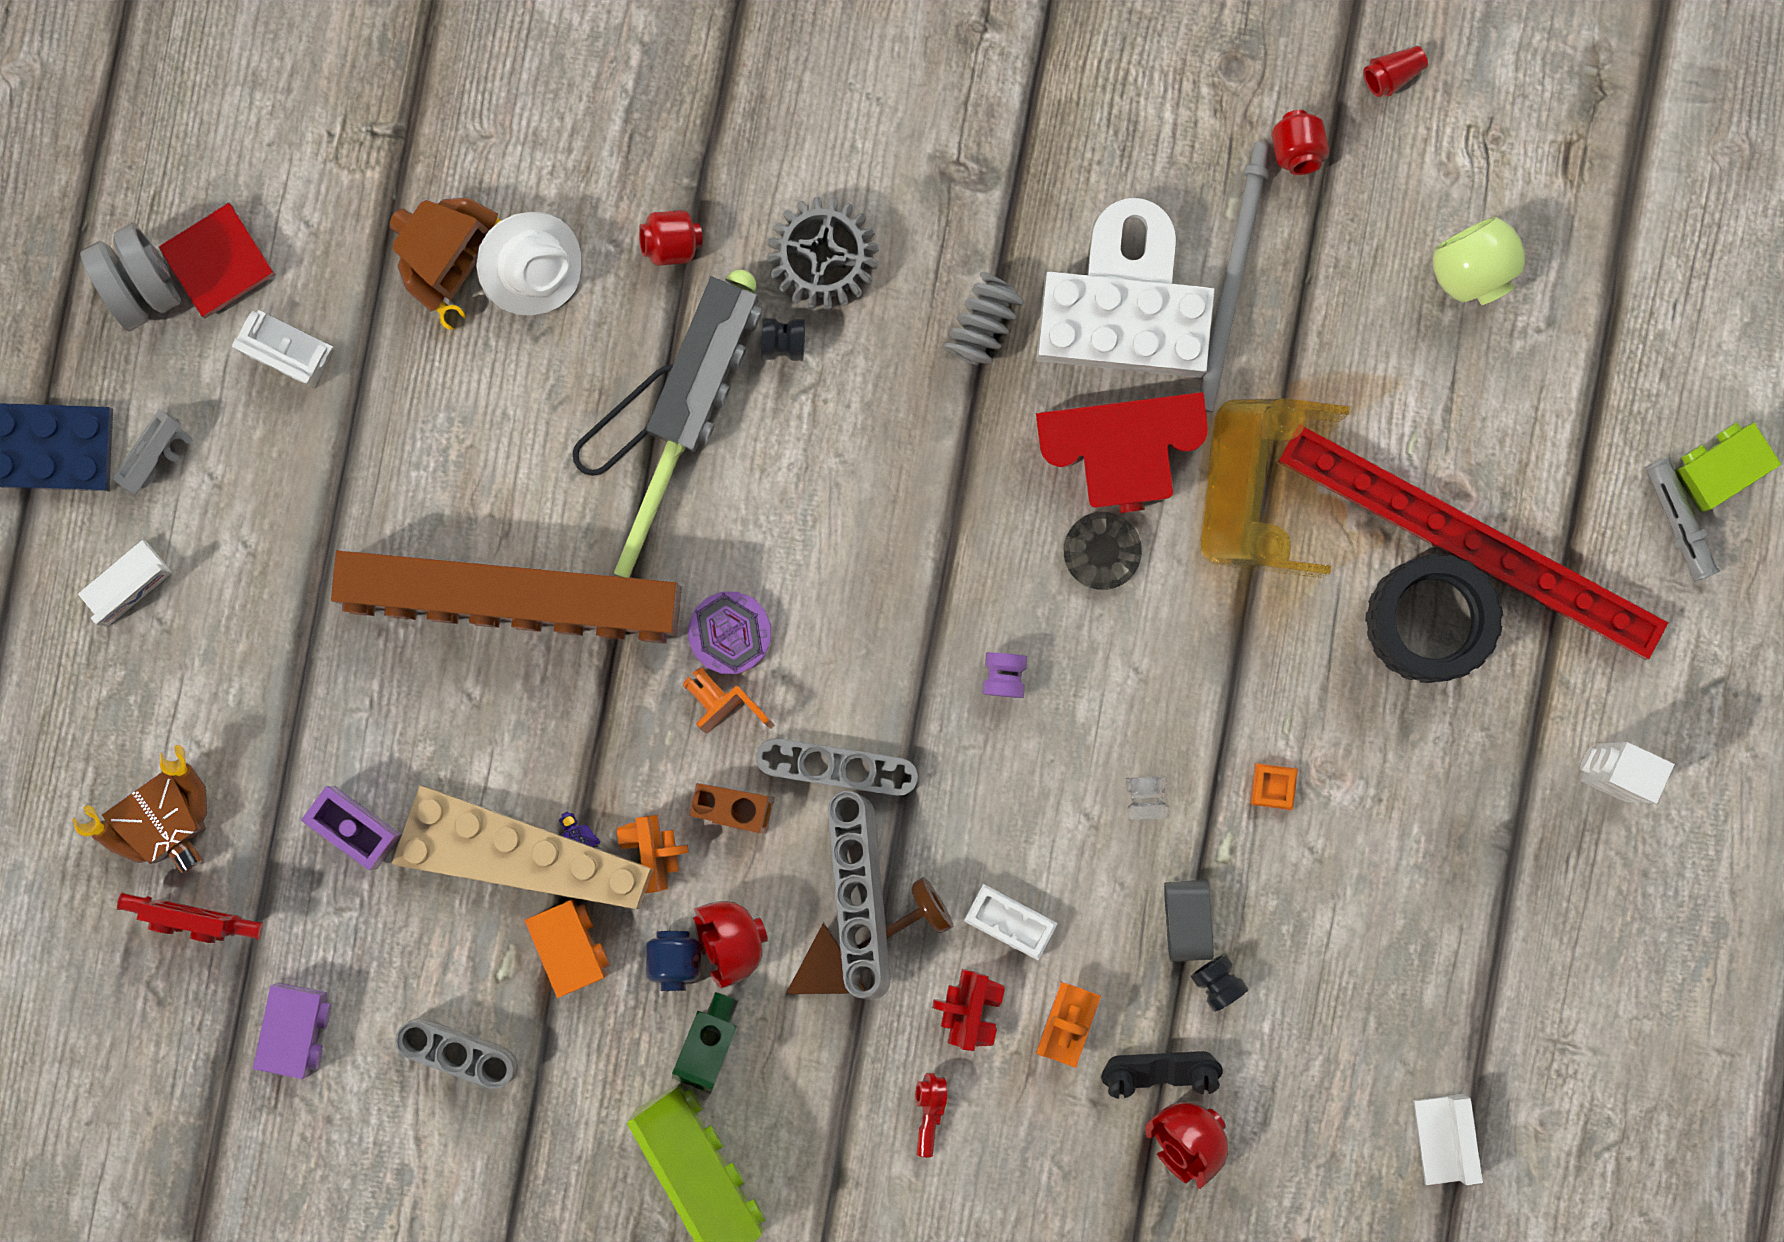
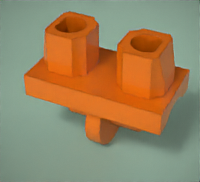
[617,815,689,893]
[1036,981,1101,1068]

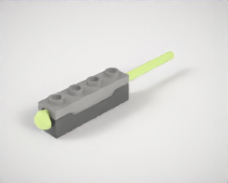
[614,269,763,578]

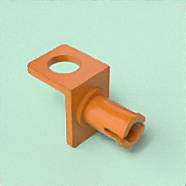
[683,667,775,734]

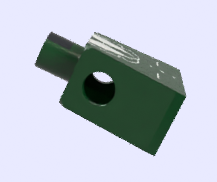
[672,992,738,1094]

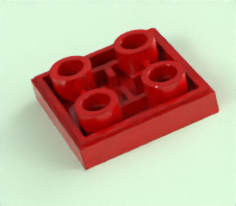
[158,203,276,319]

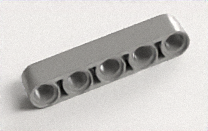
[828,791,891,1000]

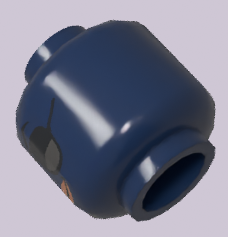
[646,931,701,991]

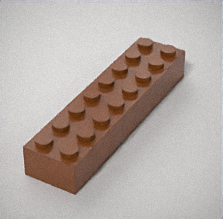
[331,550,682,644]

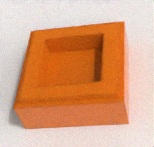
[1250,763,1298,810]

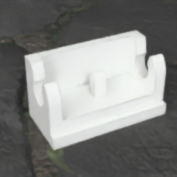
[232,310,335,388]

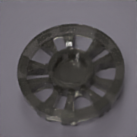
[1063,512,1142,590]

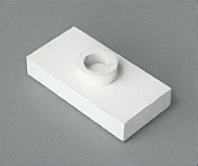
[963,884,1058,960]

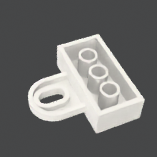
[1036,198,1214,378]

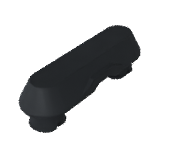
[1101,1051,1223,1099]

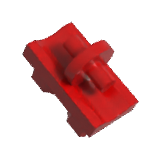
[932,969,1005,1051]

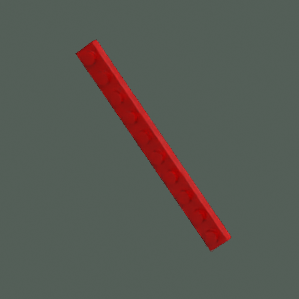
[1277,424,1669,660]

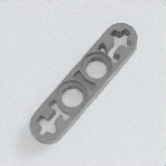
[756,739,918,796]

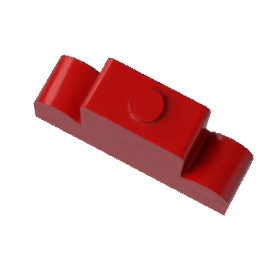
[1036,392,1208,513]

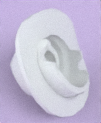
[476,212,581,316]

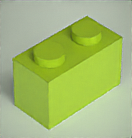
[1675,422,1782,513]

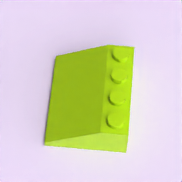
[626,1083,766,1242]

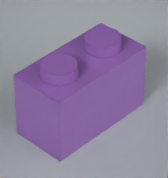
[301,786,402,871]
[253,983,331,1079]

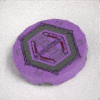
[688,592,771,674]

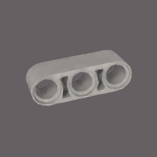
[395,1018,518,1089]

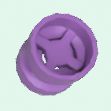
[982,652,1028,698]

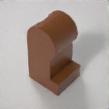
[689,783,775,834]

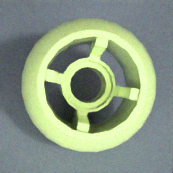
[1433,217,1525,305]

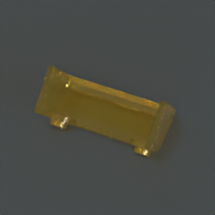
[1199,398,1350,578]

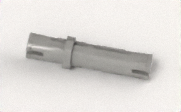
[1644,457,1720,582]

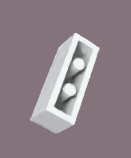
[1580,742,1675,804]

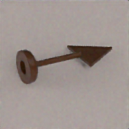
[786,877,954,994]

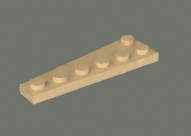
[392,785,654,909]

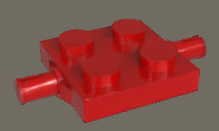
[117,892,263,943]

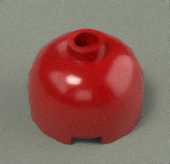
[693,901,768,989]
[1145,1102,1228,1189]

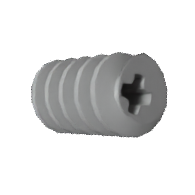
[942,272,1024,365]

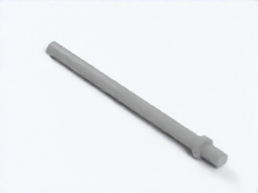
[1200,142,1271,412]

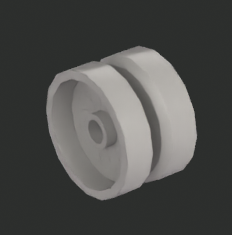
[80,222,181,332]

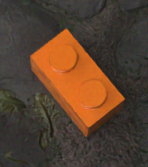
[524,898,611,998]

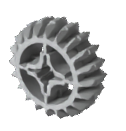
[766,197,879,310]

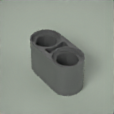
[1164,879,1214,962]

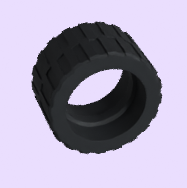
[1365,554,1503,683]

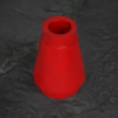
[1363,46,1428,97]

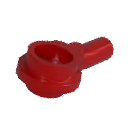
[915,1073,947,1158]

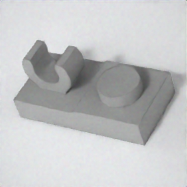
[113,409,192,495]

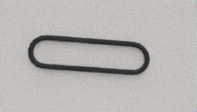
[572,365,673,476]

